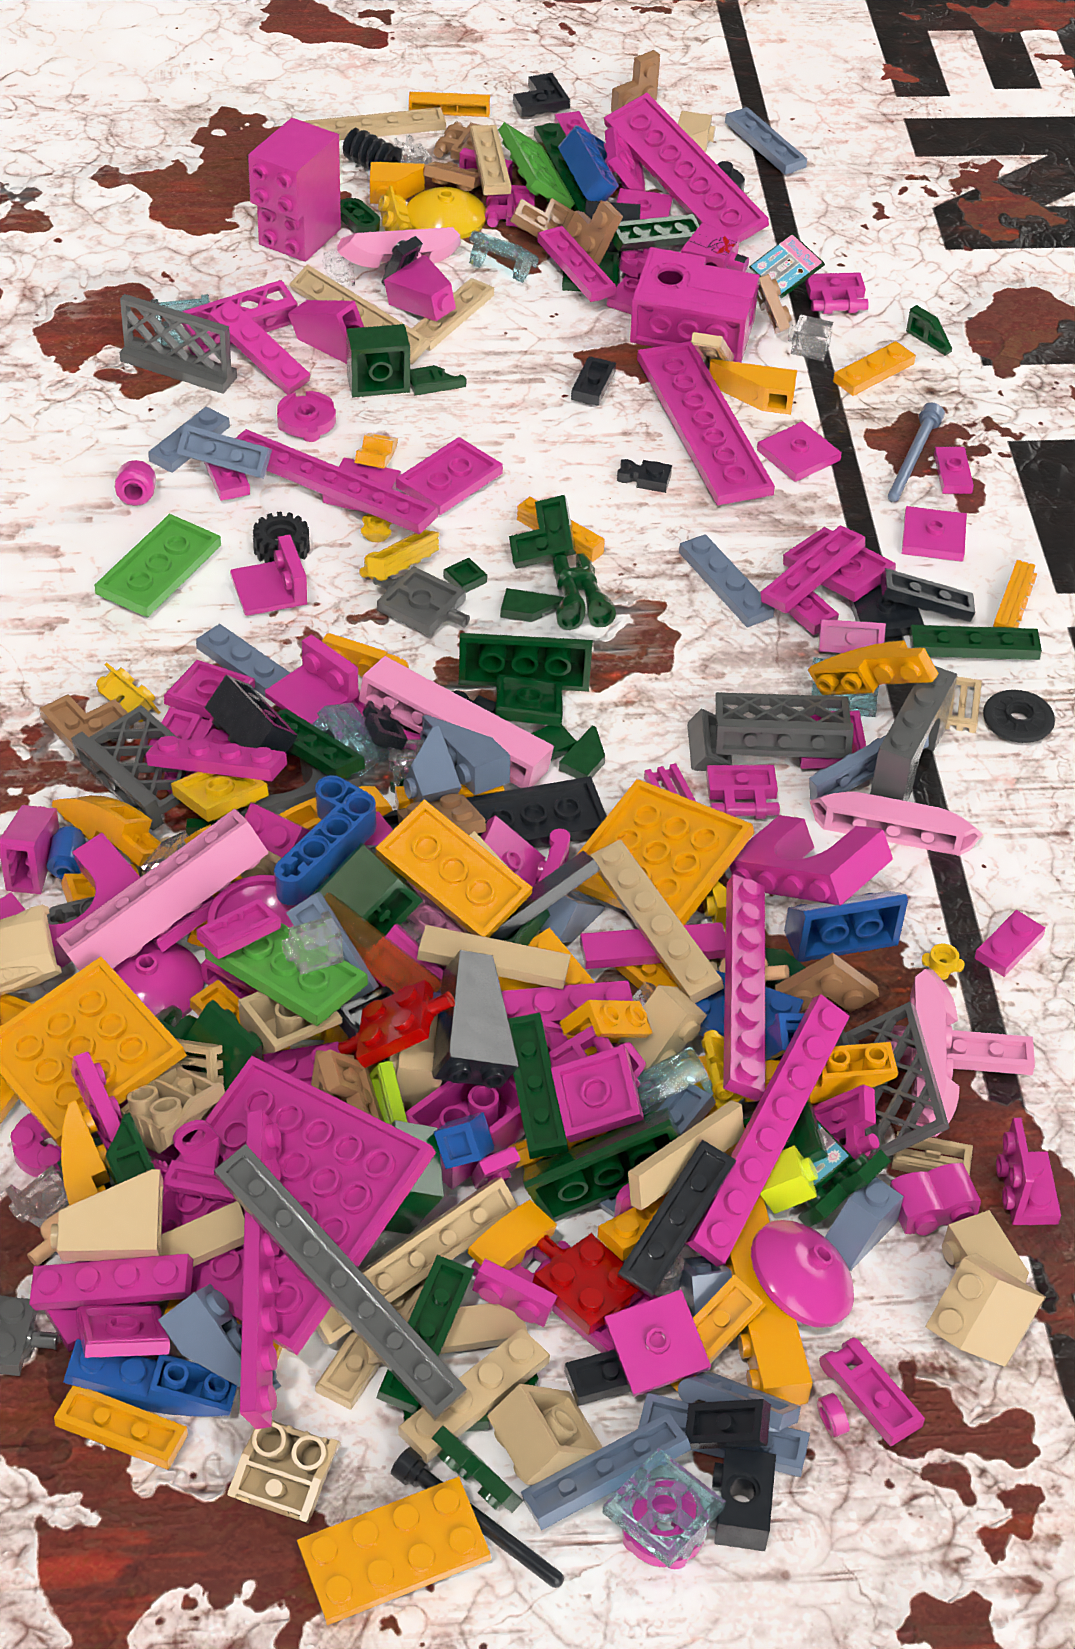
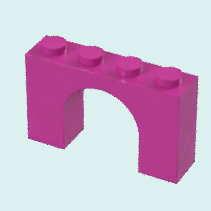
[729,815,893,906]
[0,833,141,987]

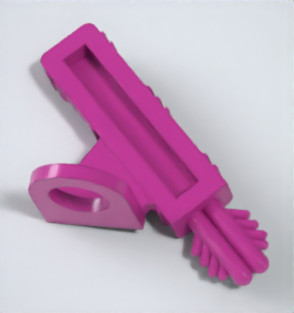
[151,1120,237,1203]

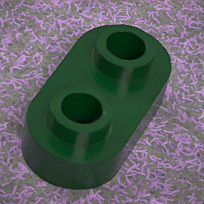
[340,198,380,233]

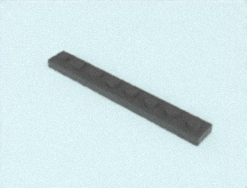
[214,1144,467,1421]

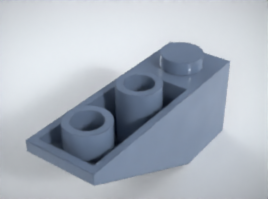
[420,715,510,795]
[158,1284,281,1391]

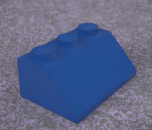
[784,891,908,962]

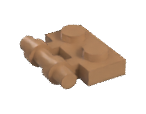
[433,121,479,160]
[424,161,481,191]

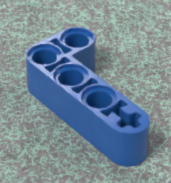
[558,125,619,201]
[274,775,377,906]

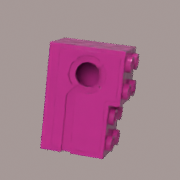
[248,117,341,262]
[630,247,760,363]

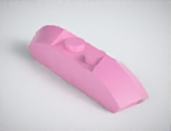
[337,227,461,268]
[810,792,983,856]
[910,969,959,1137]

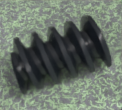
[342,127,403,170]

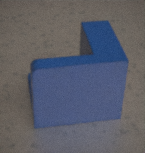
[434,1112,494,1169]

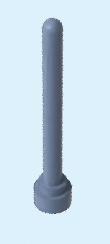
[888,402,945,502]

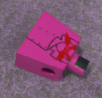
[681,223,749,272]

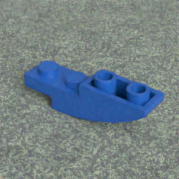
[63,1339,237,1417]

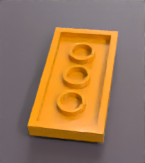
[375,799,533,938]
[297,1476,491,1626]

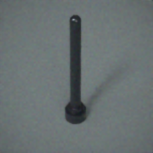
[391,1446,564,1588]

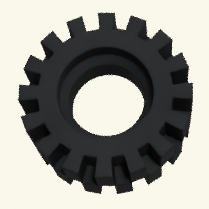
[252,512,310,563]

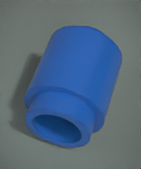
[47,826,87,879]

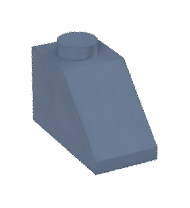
[404,725,461,803]
[539,889,606,942]
[825,1177,904,1271]
[675,1256,732,1318]

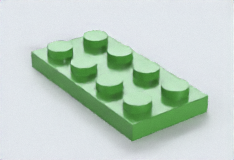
[498,122,575,209]
[94,513,222,618]
[204,923,368,1026]

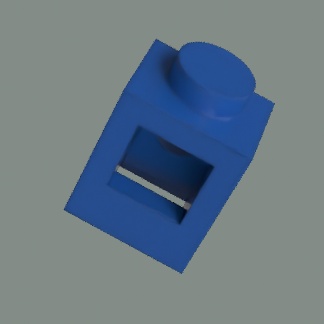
[765,1013,805,1061]

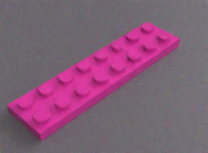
[604,93,769,243]
[637,341,775,505]

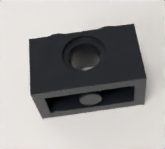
[708,1448,776,1552]

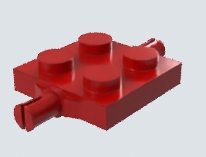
[338,979,455,1068]
[532,1233,645,1336]

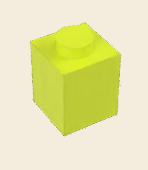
[760,1145,818,1214]

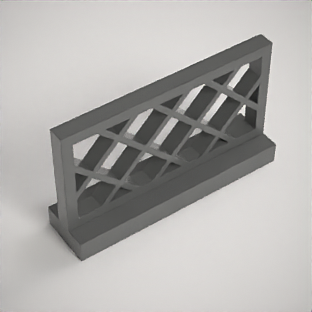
[119,294,237,394]
[715,692,854,758]
[71,705,194,831]
[835,1002,950,1157]

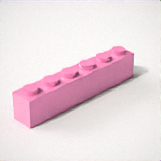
[359,656,554,788]
[56,809,269,971]

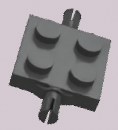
[373,566,470,636]
[0,1296,59,1376]

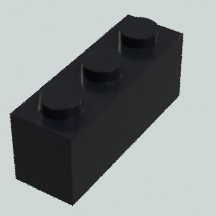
[204,675,298,753]

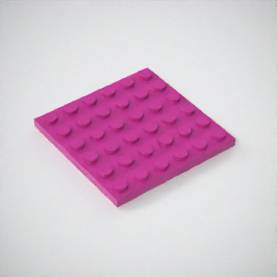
[162,1056,436,1356]

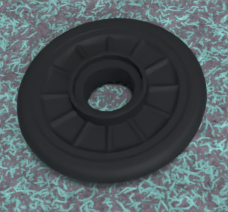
[983,689,1055,743]

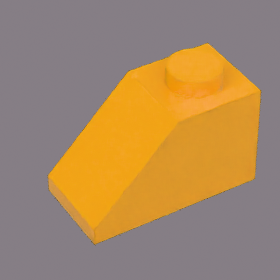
[370,162,425,204]

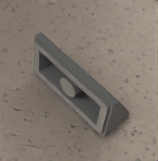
[687,708,732,771]

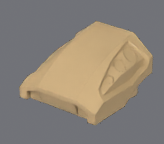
[0,905,62,996]
[120,1063,225,1154]
[227,1420,341,1523]

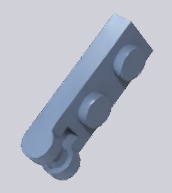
[678,1371,801,1432]

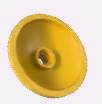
[406,187,486,239]

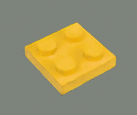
[171,772,269,822]

